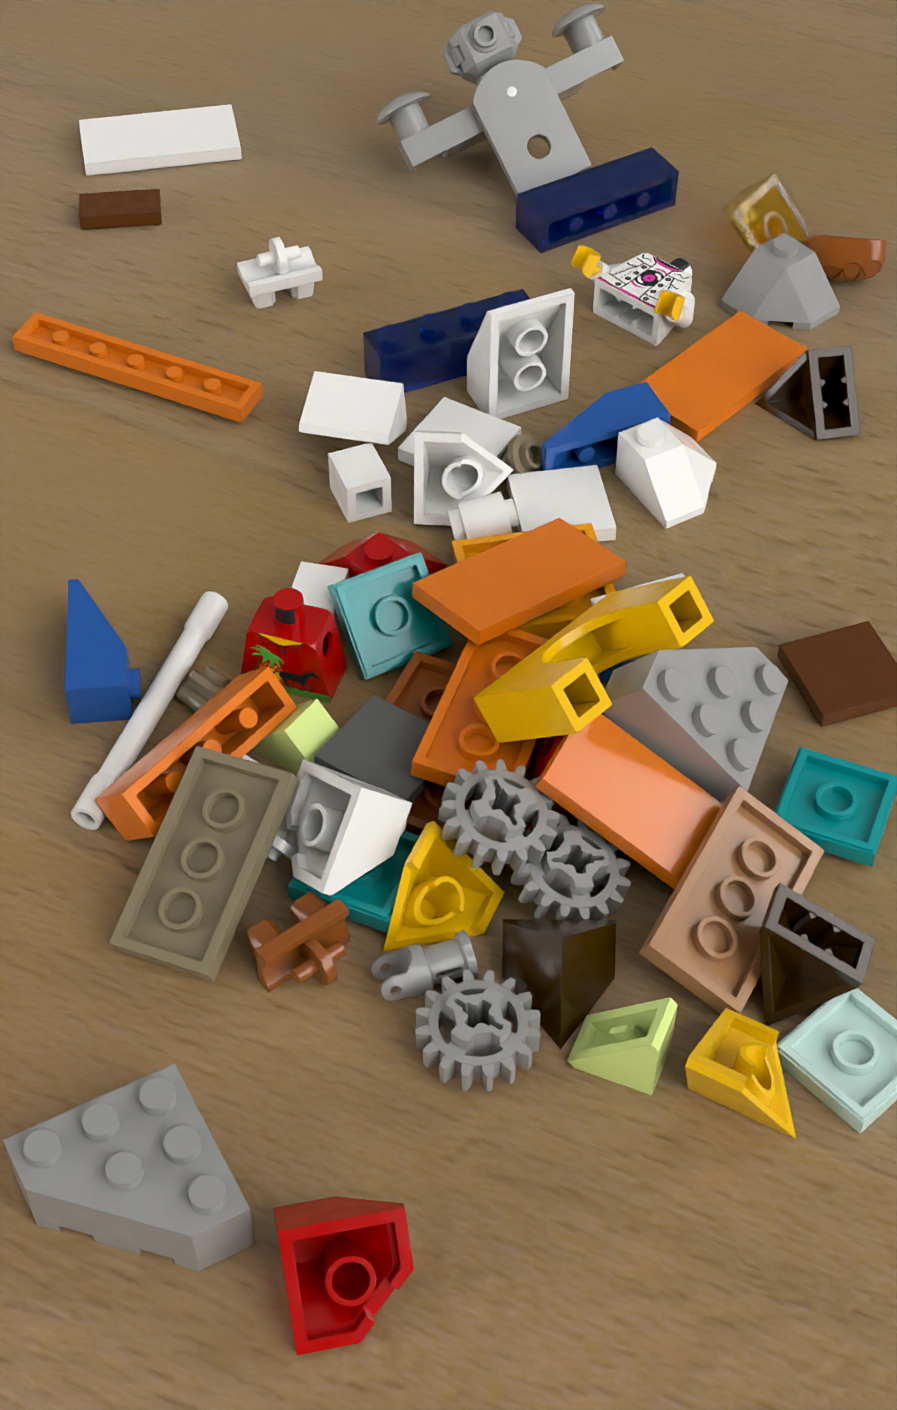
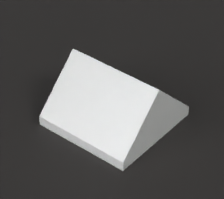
[299,371,407,445]

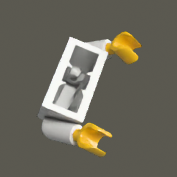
[570,245,695,346]

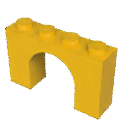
[474,575,714,743]

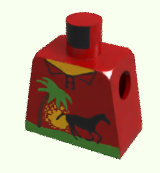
[241,588,347,704]

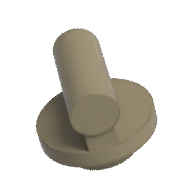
[500,434,542,482]
[177,666,232,712]

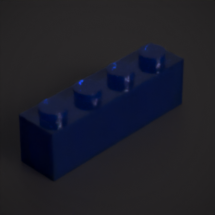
[515,147,679,253]
[363,289,530,393]

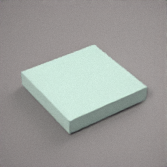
[777,988,897,1134]

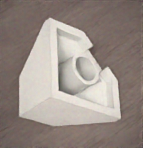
[615,418,717,529]
[285,759,413,895]

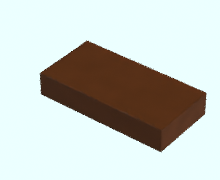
[79,189,162,230]

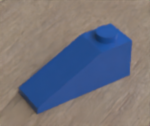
[541,382,671,471]
[65,579,142,724]

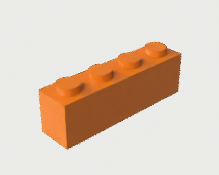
[94,666,298,841]

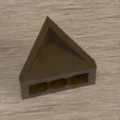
[755,345,860,440]
[759,883,876,1026]
[502,919,616,1050]

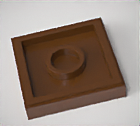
[778,621,897,727]

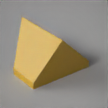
[383,821,505,952]
[685,1008,797,1140]

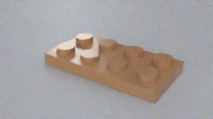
[639,786,825,1014]

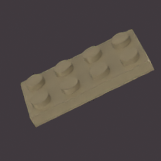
[108,746,299,982]

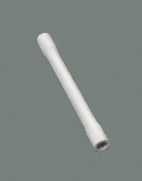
[71,591,228,830]

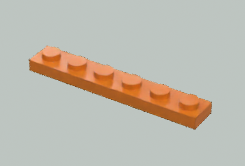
[12,312,263,423]

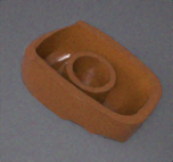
[801,234,887,282]

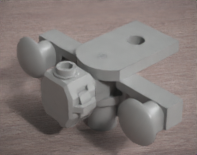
[377,3,624,204]

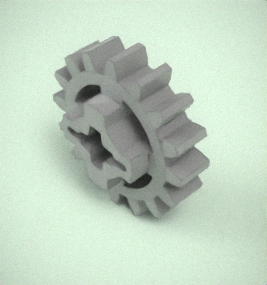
[438,759,560,875]
[510,814,631,920]
[415,970,541,1092]

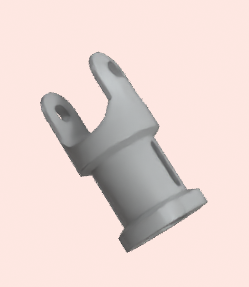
[371,930,479,1001]

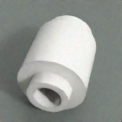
[447,491,519,540]

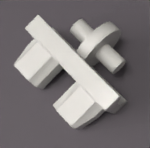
[237,237,323,309]

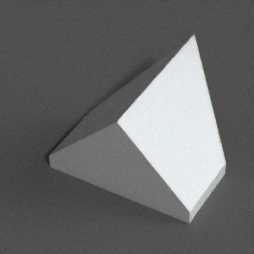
[414,430,514,526]

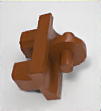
[247,891,351,992]

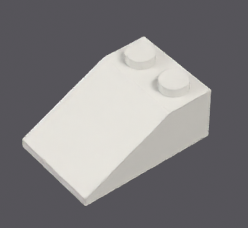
[467,288,575,419]

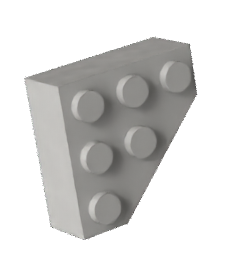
[602,647,788,802]
[3,1063,255,1271]

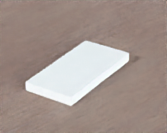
[79,104,242,176]

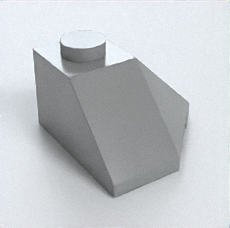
[720,233,840,330]

